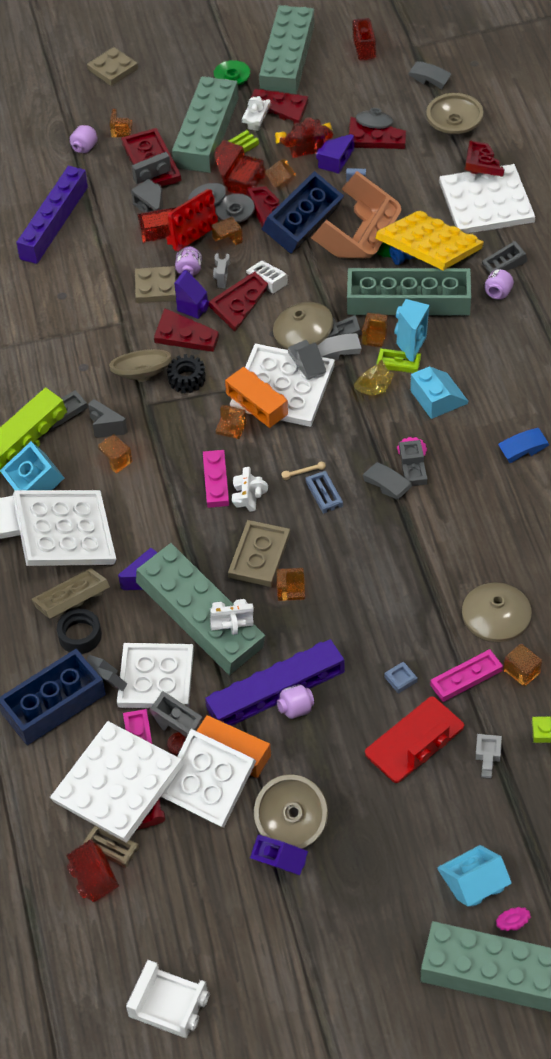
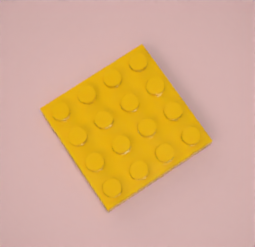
[375,211,484,270]

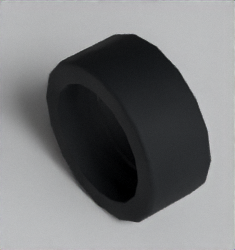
[56,609,102,654]

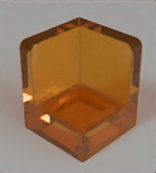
[110,109,133,137]
[265,159,296,188]
[212,217,243,245]
[362,313,388,347]
[216,405,246,439]
[98,434,133,473]
[276,568,305,601]
[504,644,542,687]

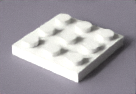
[117,643,194,708]
[161,729,256,828]

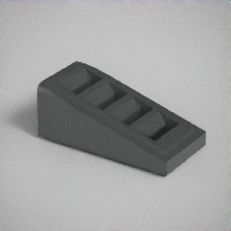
[482,241,528,273]

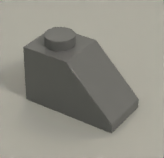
[131,179,163,223]

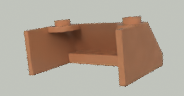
[311,171,401,258]

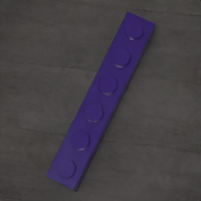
[16,166,88,264]
[205,639,345,726]

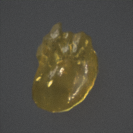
[354,360,394,395]

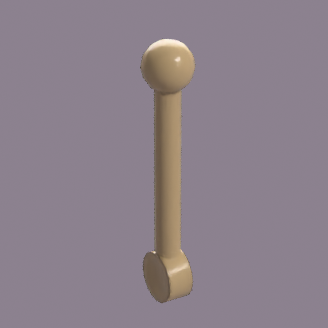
[282,462,326,480]

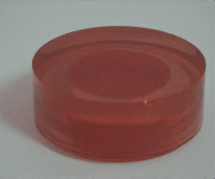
[168,732,187,757]

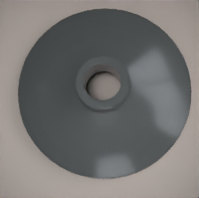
[356,108,393,128]
[188,183,226,205]
[216,194,255,223]

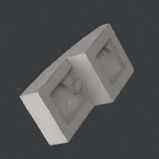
[317,333,361,360]

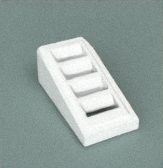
[247,261,288,294]

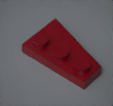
[251,89,308,126]
[349,117,406,149]
[465,140,504,177]
[246,186,280,233]
[209,271,268,332]
[154,308,219,352]

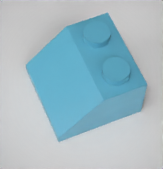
[394,299,429,362]
[410,366,468,419]
[0,441,65,490]
[437,845,512,906]

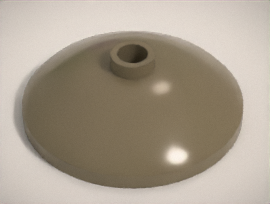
[426,93,483,134]
[273,302,334,349]
[109,349,172,382]
[462,583,532,642]
[254,775,328,849]

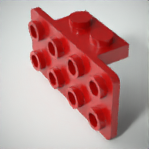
[166,189,218,251]
[365,696,464,783]

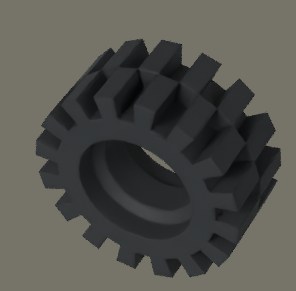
[167,354,206,393]

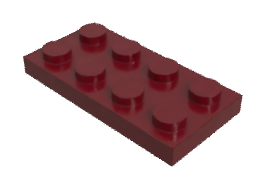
[121,128,182,187]

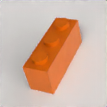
[225,367,288,428]
[197,715,271,778]

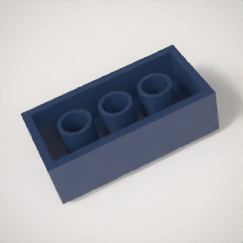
[262,171,344,254]
[0,649,106,745]

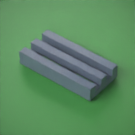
[306,471,343,514]

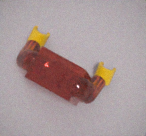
[275,118,333,158]

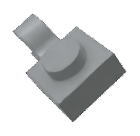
[213,253,230,288]
[475,734,502,778]

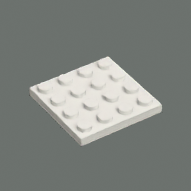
[439,164,535,234]
[230,344,335,427]
[13,490,116,566]
[50,721,184,843]

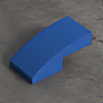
[498,428,549,463]

